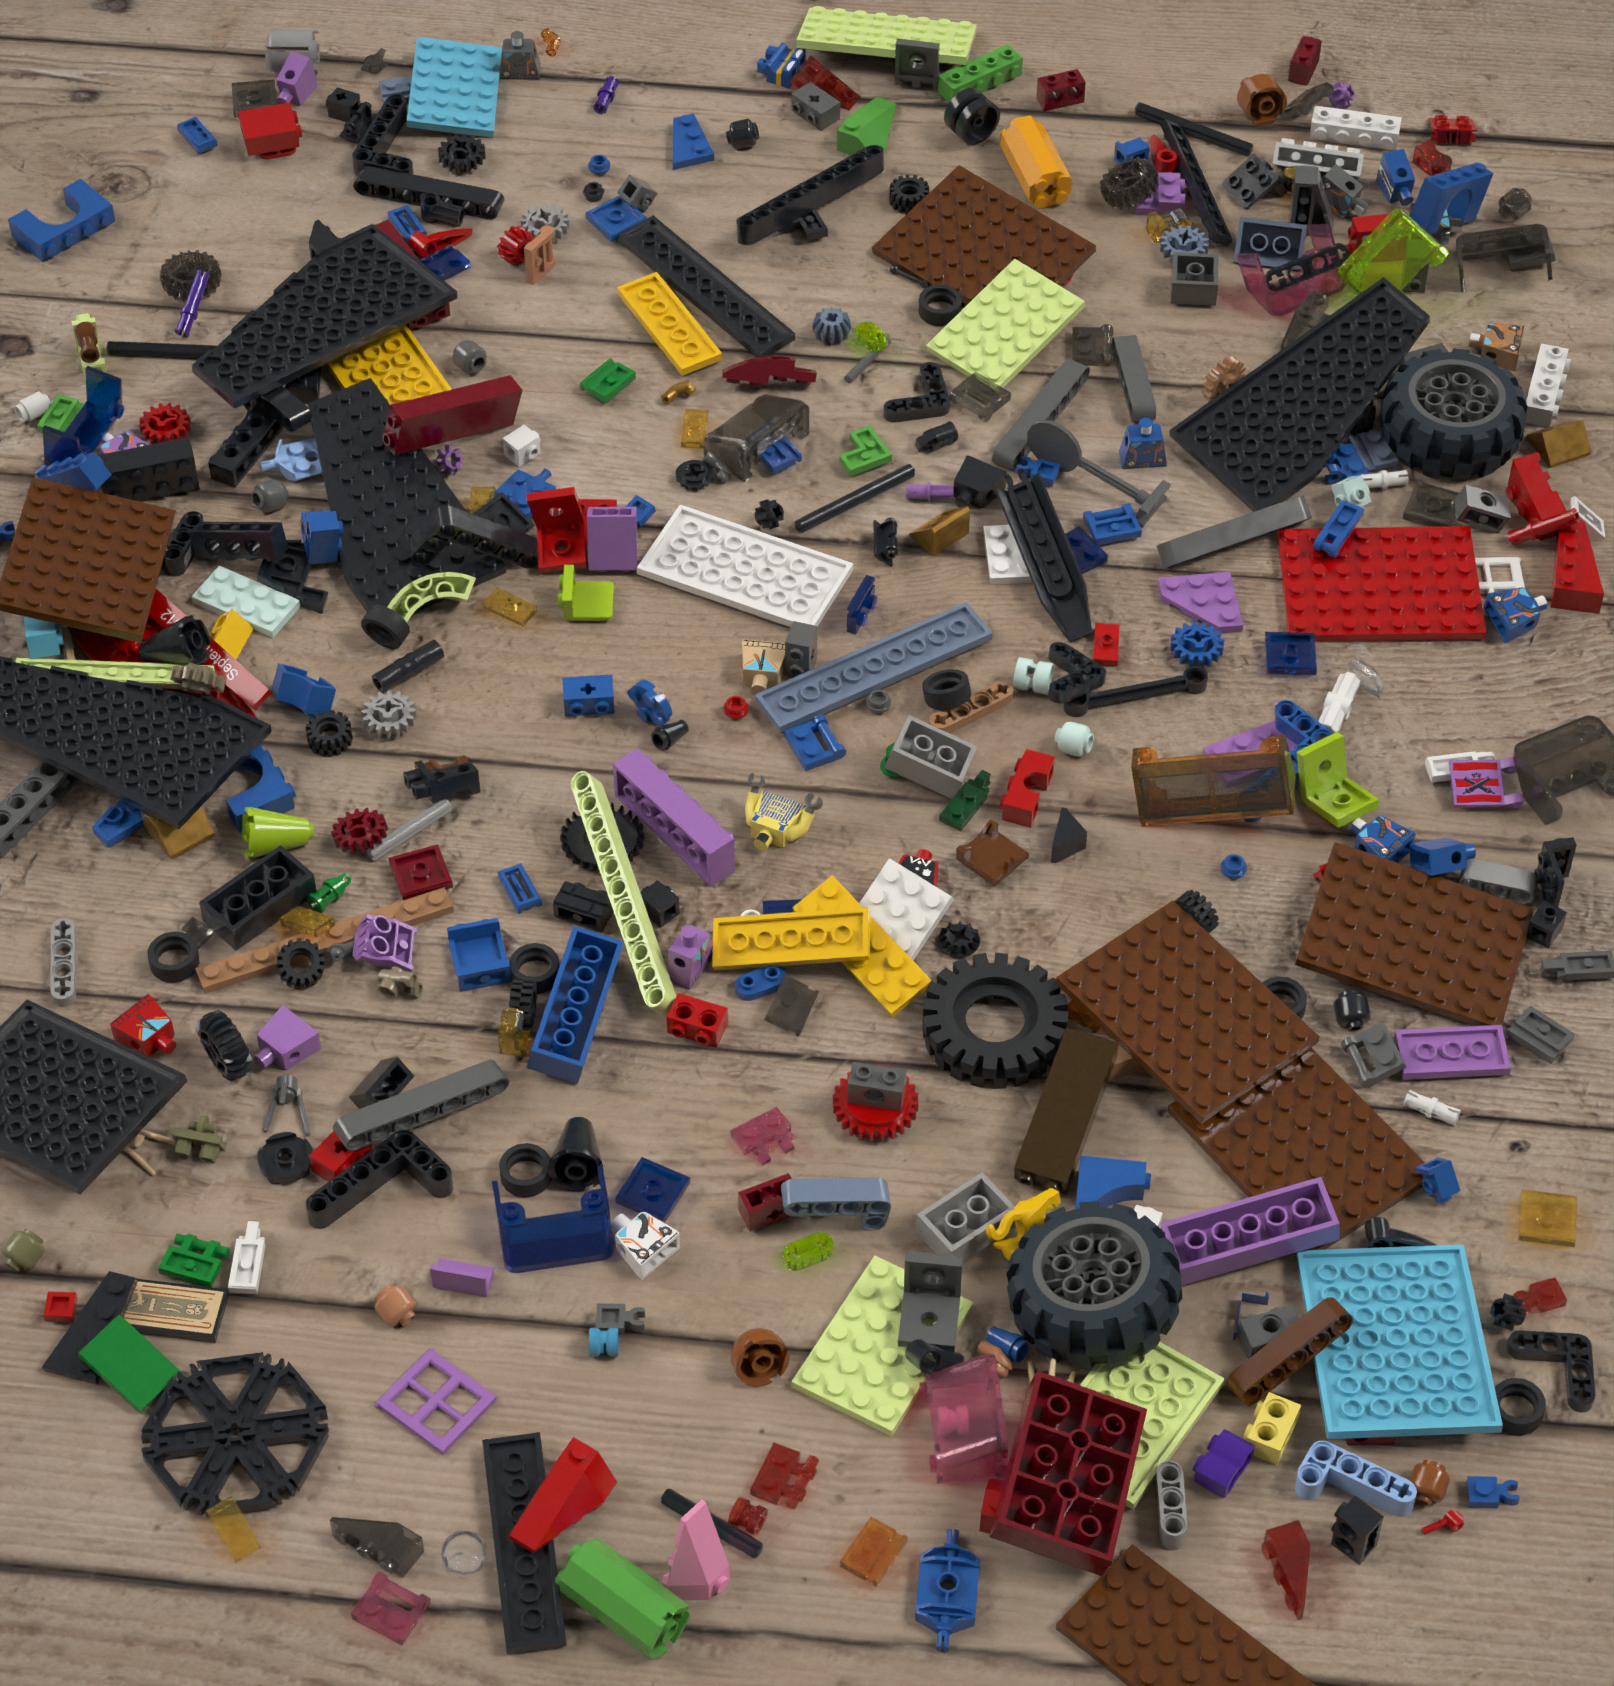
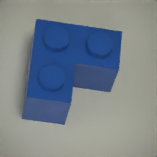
[300,510,343,564]

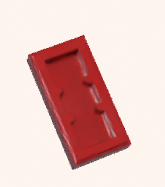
[1093,623,1120,666]

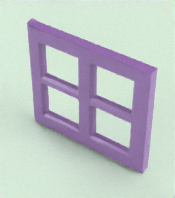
[375,1348,497,1455]

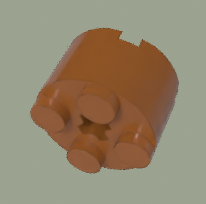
[1237,74,1287,125]

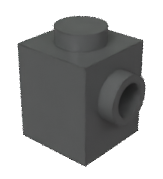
[617,175,658,211]

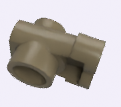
[378,966,423,999]

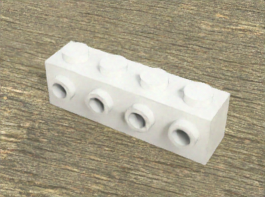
[1309,106,1402,151]
[1272,138,1364,177]
[1526,343,1571,428]

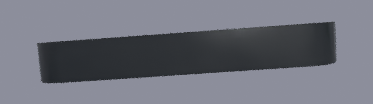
[1264,243,1350,291]

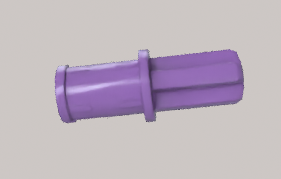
[906,482,954,501]

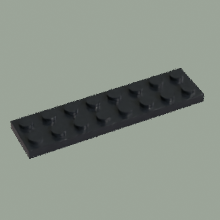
[482,1432,567,1654]

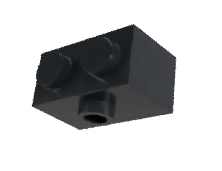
[349,1056,414,1109]

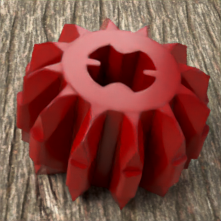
[497,226,535,265]

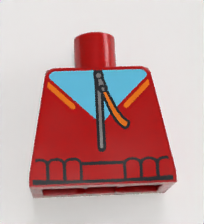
[110,993,176,1057]

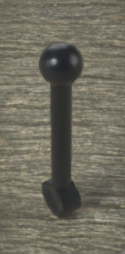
[890,265,930,289]

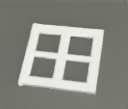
[1475,557,1525,616]

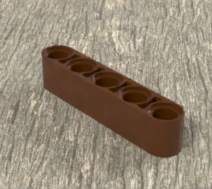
[1226,1297,1353,1406]

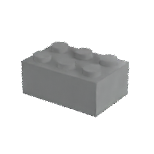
[884,715,977,799]
[916,1172,1016,1262]

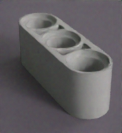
[1459,859,1537,905]
[1155,1460,1187,1550]

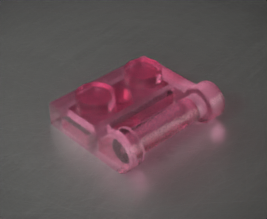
[351,1572,431,1645]

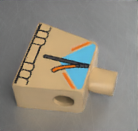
[742,639,785,694]

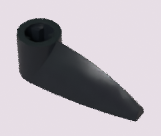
[1364,1217,1437,1248]

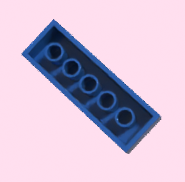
[526,926,624,1084]

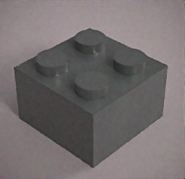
[1171,252,1218,306]

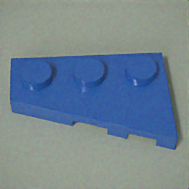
[673,113,714,170]
[92,800,144,848]

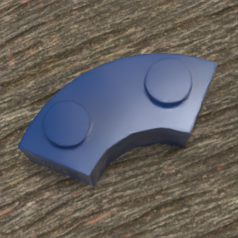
[271,663,336,718]

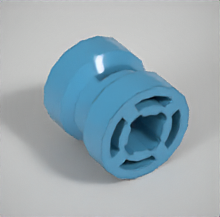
[589,1328,619,1357]

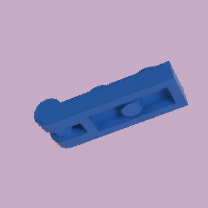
[1313,500,1364,558]

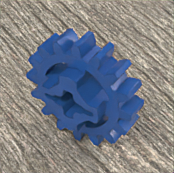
[1170,621,1224,667]

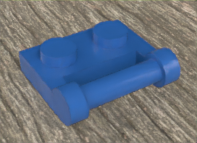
[1083,503,1142,546]
[784,714,846,771]

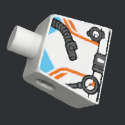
[612,1212,680,1280]

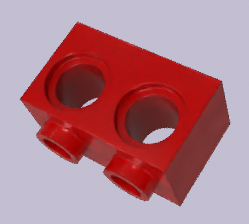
[666,993,728,1048]

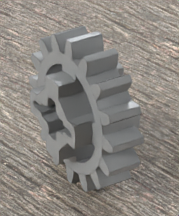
[521,204,570,243]
[361,690,417,739]

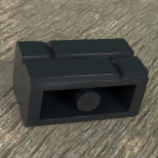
[553,881,614,932]

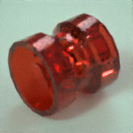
[728,1496,768,1536]

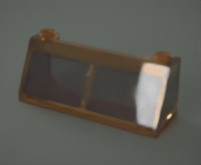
[1131,735,1296,827]

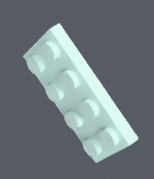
[191,566,301,638]

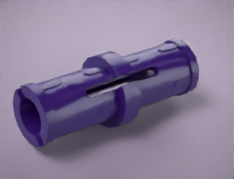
[593,76,619,114]

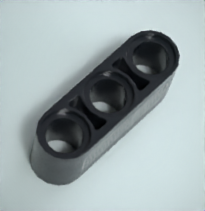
[163,511,204,577]

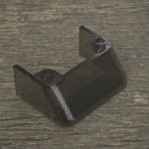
[1456,224,1553,292]

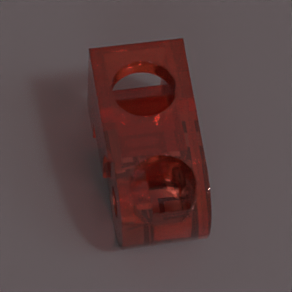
[1412,139,1452,176]

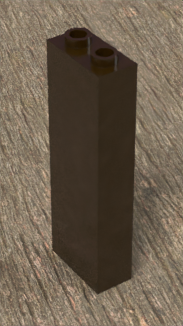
[1014,1027,1118,1195]

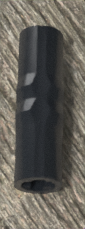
[371,640,444,693]

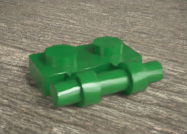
[158,1233,230,1288]

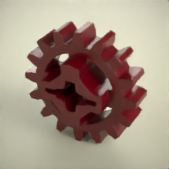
[331,808,388,854]

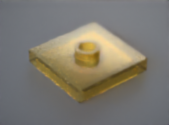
[1518,1189,1577,1248]

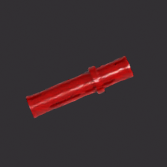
[1507,508,1580,546]

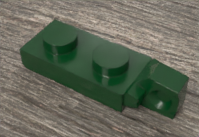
[939,770,991,831]

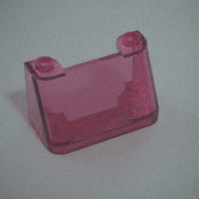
[919,1354,1008,1484]

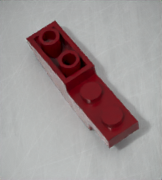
[722,356,817,387]

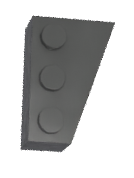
[1289,165,1333,237]

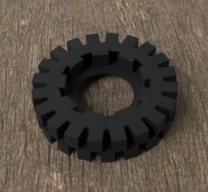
[922,953,1068,1089]

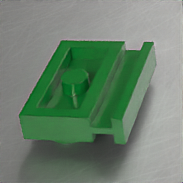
[580,358,636,403]

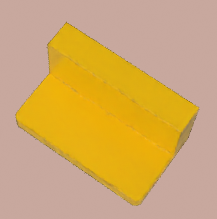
[209,609,254,659]

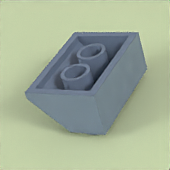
[1234,217,1307,270]

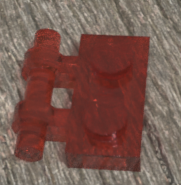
[750,1442,819,1510]

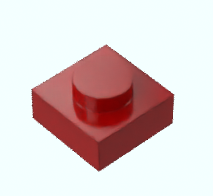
[43,1291,78,1322]

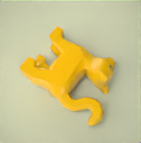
[986,1188,1061,1261]

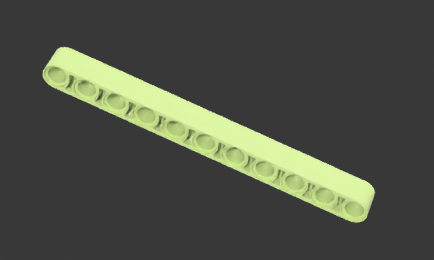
[571,771,676,1015]

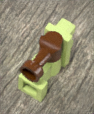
[72,313,108,383]

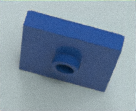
[585,196,647,242]

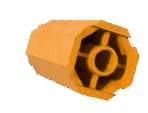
[1000,116,1072,209]

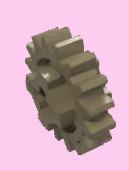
[170,663,226,695]

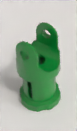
[306,873,352,914]

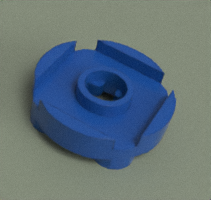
[627,679,672,726]

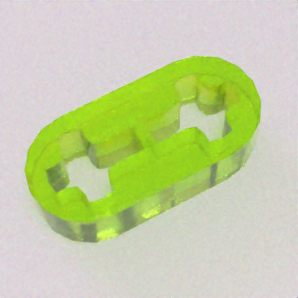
[855,322,888,352]
[783,1232,834,1271]

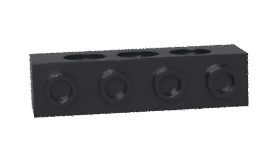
[208,404,284,488]
[189,522,289,561]

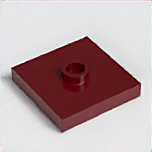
[388,844,453,900]

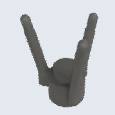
[263,1074,310,1136]

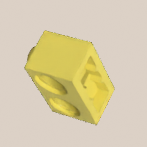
[1243,1392,1301,1465]

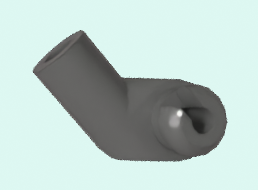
[702,451,732,483]

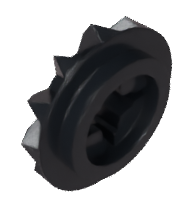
[675,460,713,490]
[938,921,980,957]

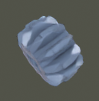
[812,307,851,344]

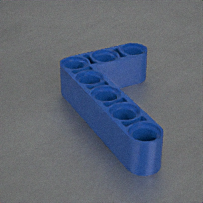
[1239,700,1333,823]

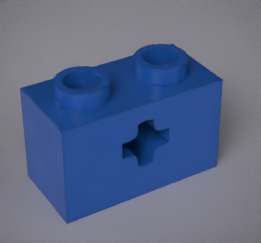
[562,674,615,716]

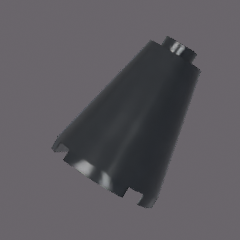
[139,615,211,665]
[548,1117,604,1192]

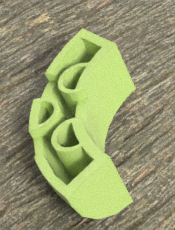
[387,572,476,622]

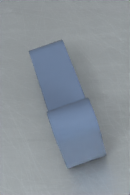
[781,1178,891,1231]

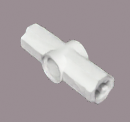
[1318,672,1360,734]

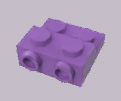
[1135,172,1185,216]

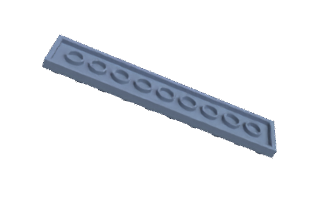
[755,602,993,733]

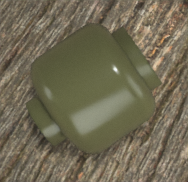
[2,1228,45,1272]

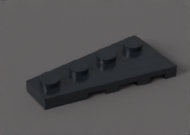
[42,1271,138,1385]

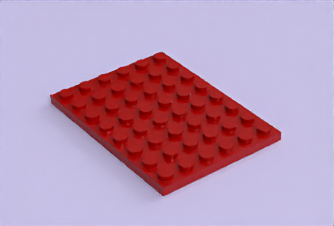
[1277,526,1486,642]

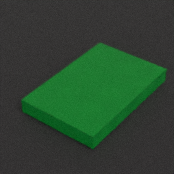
[78,1314,181,1414]

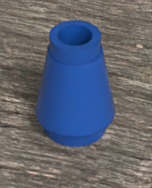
[986,1326,1029,1362]

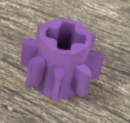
[1328,82,1355,109]
[433,445,465,475]

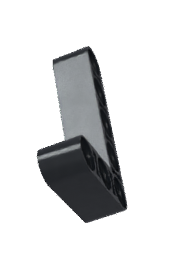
[352,94,414,176]
[409,506,539,568]
[305,1129,454,1229]

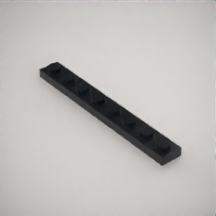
[1160,119,1233,247]

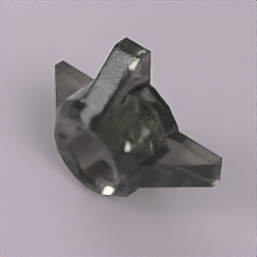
[361,48,388,74]

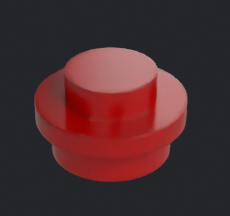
[724,696,748,719]

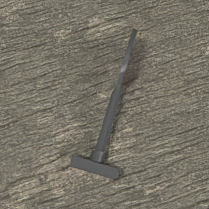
[1027,420,1171,528]

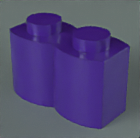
[1193,1429,1255,1498]

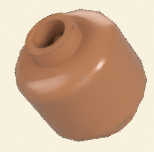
[375,1284,417,1327]

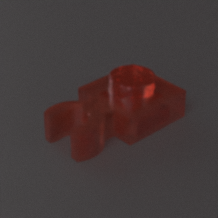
[1513,1277,1567,1314]

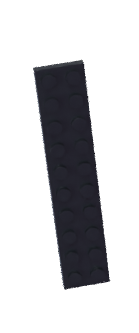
[618,215,795,358]

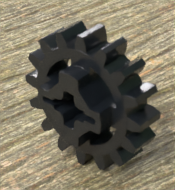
[438,134,486,173]

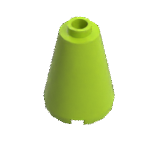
[242,807,314,858]

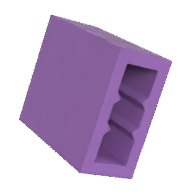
[587,507,638,572]

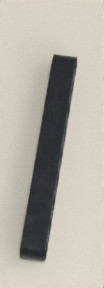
[736,145,884,246]

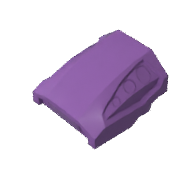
[353,914,417,972]

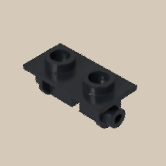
[339,102,377,143]
[873,517,898,567]

